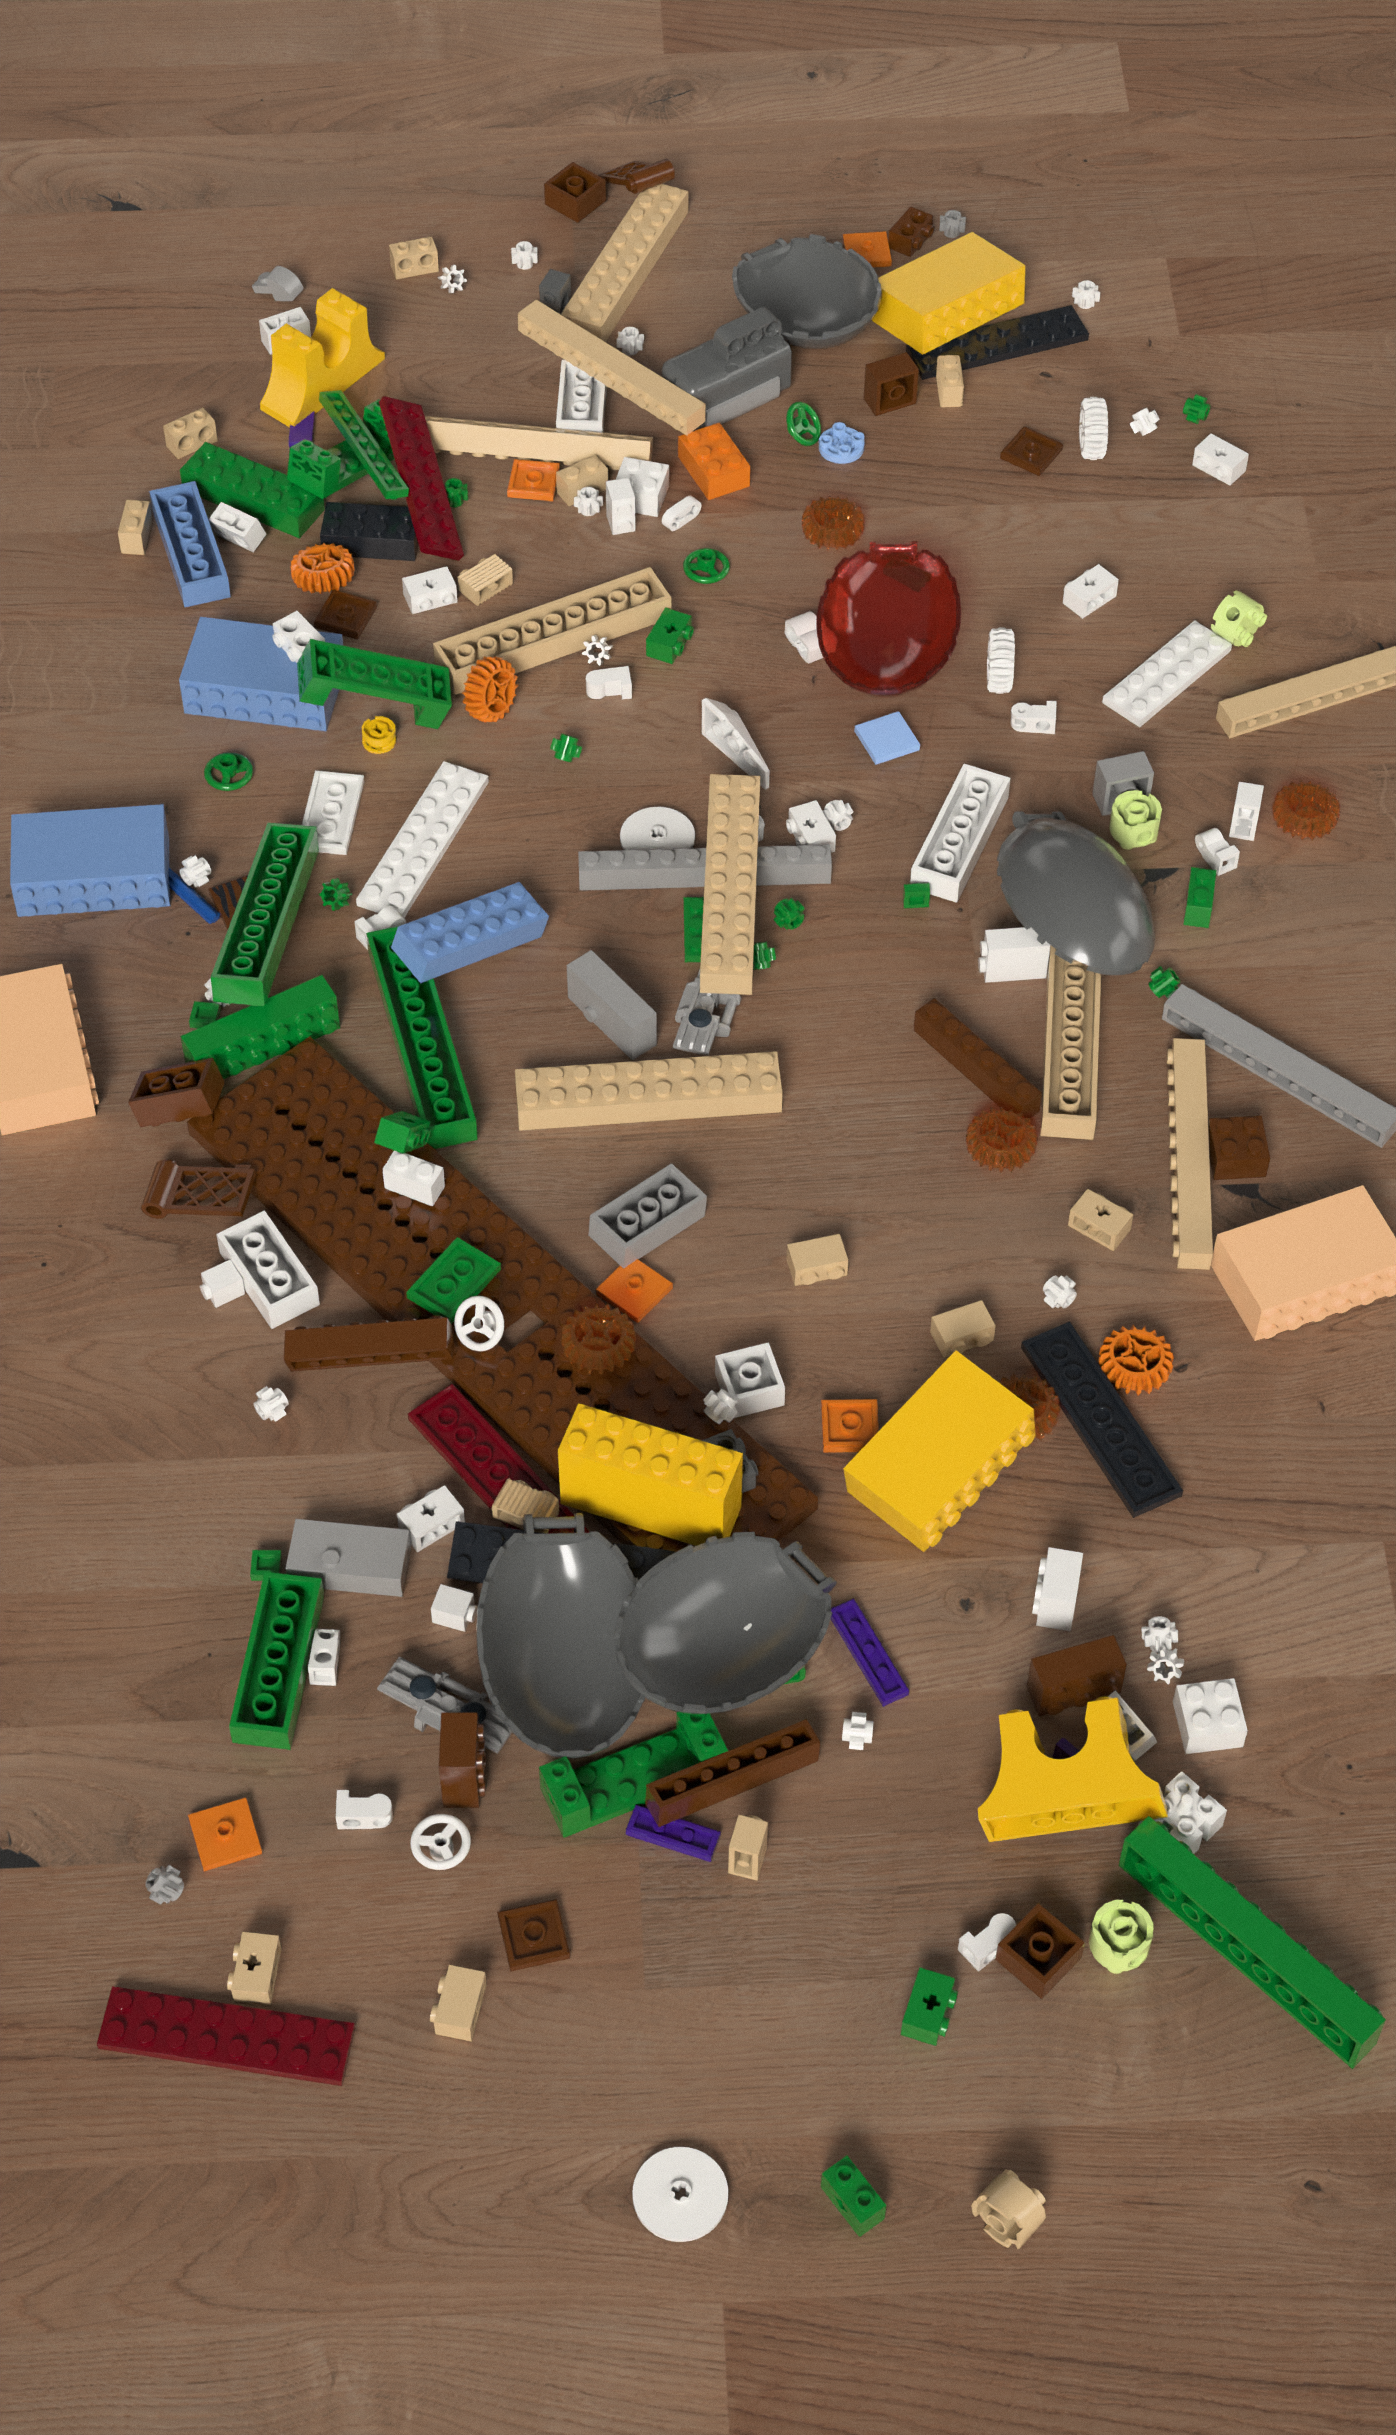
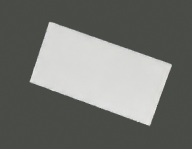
[302,770,364,855]

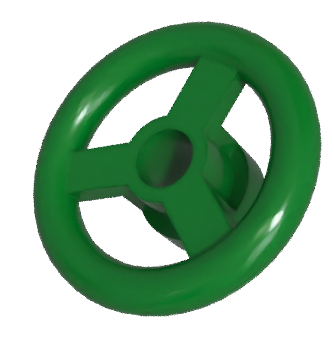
[786,402,821,446]
[683,548,730,584]
[204,752,253,791]

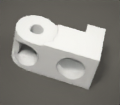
[586,666,632,700]
[1010,701,1057,734]
[1195,828,1240,876]
[354,906,406,950]
[308,1629,340,1686]
[336,1790,393,1829]
[958,1913,1016,1972]

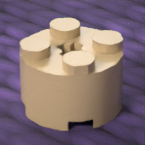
[971,2169,1046,2249]

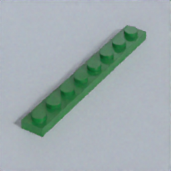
[319,390,409,500]

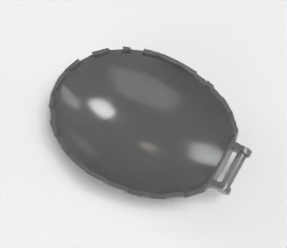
[732,234,881,349]
[997,811,1155,975]
[476,1513,645,1758]
[614,1532,837,1714]

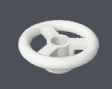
[454,1296,504,1351]
[410,1814,471,1870]

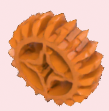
[290,543,355,594]
[462,656,518,722]
[1098,1324,1174,1396]

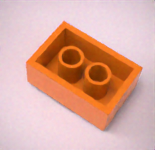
[678,422,750,500]

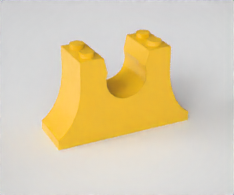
[260,288,385,428]
[978,1697,1168,1842]

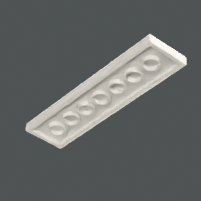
[356,761,489,918]

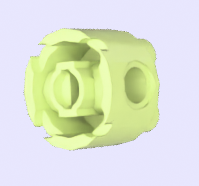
[1211,590,1267,647]
[1109,790,1162,850]
[1089,1900,1154,1974]

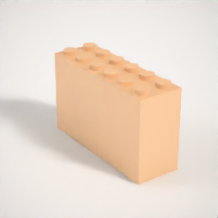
[0,964,99,1135]
[1211,1185,1396,1341]

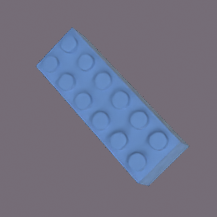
[149,481,231,608]
[391,882,549,983]

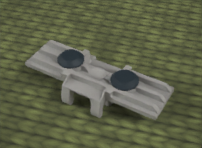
[673,970,742,1056]
[377,1656,512,1754]

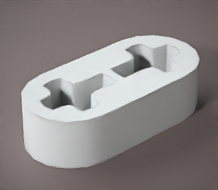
[662,496,702,531]

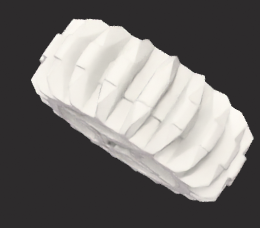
[1079,397,1108,460]
[987,628,1015,694]

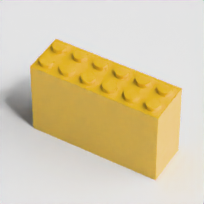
[872,232,1025,355]
[843,1350,1036,1552]
[558,1403,743,1546]

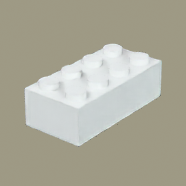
[556,360,607,432]
[217,1210,320,1329]

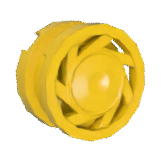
[362,716,396,754]

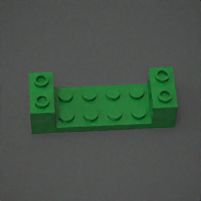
[287,399,395,499]
[297,639,452,729]
[539,1712,728,1838]

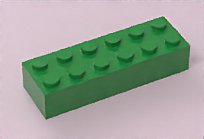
[180,442,325,539]
[180,975,340,1080]
[229,1572,324,1750]

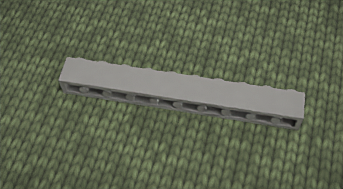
[578,845,832,890]
[1162,984,1396,1148]

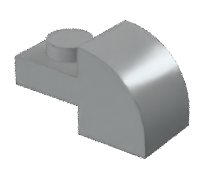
[252,266,304,301]

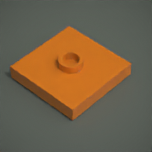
[843,231,892,268]
[507,459,560,501]
[596,1259,673,1323]
[821,1399,879,1453]
[188,1798,262,1872]

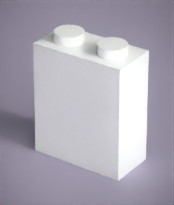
[978,927,1050,983]

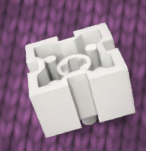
[1138,1771,1227,1854]

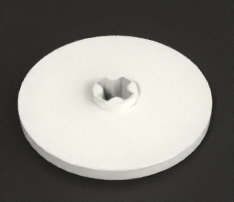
[620,807,695,850]
[633,2147,728,2242]

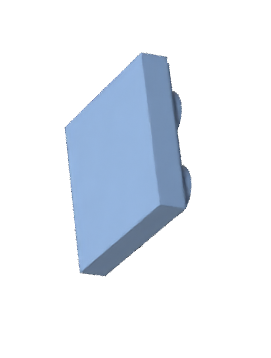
[854,711,920,765]

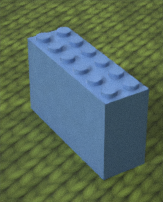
[179,617,343,731]
[10,804,170,917]

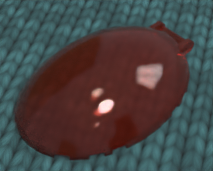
[816,541,961,697]

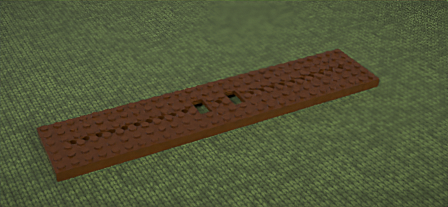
[187,1037,818,1551]

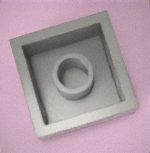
[1092,751,1154,816]

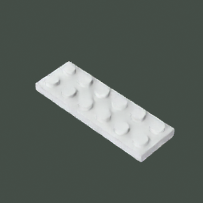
[1102,621,1232,727]

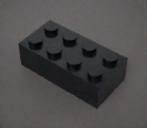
[320,502,418,561]

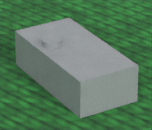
[567,950,657,1061]
[588,1163,707,1269]
[286,1519,411,1597]

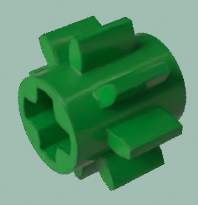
[1183,394,1211,424]
[444,478,468,508]
[550,733,582,763]
[319,878,352,911]
[773,898,805,930]
[753,941,776,970]
[1148,966,1181,999]

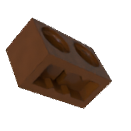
[888,207,935,257]

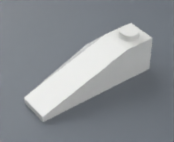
[702,698,770,790]

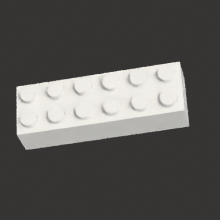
[910,764,1010,903]

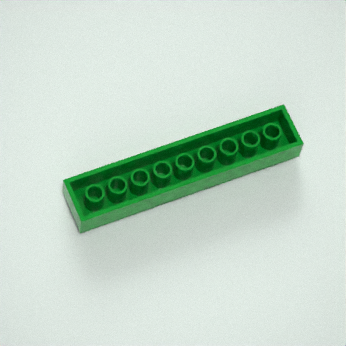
[211,823,319,1006]
[366,926,478,1149]
[1118,1816,1386,2069]

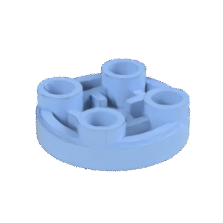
[819,422,865,464]

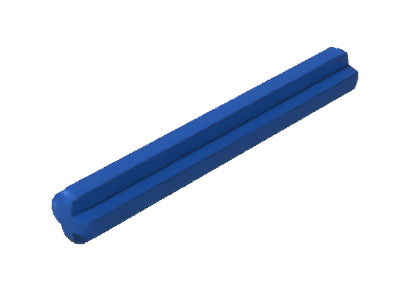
[169,868,220,924]

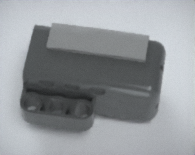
[662,307,792,431]

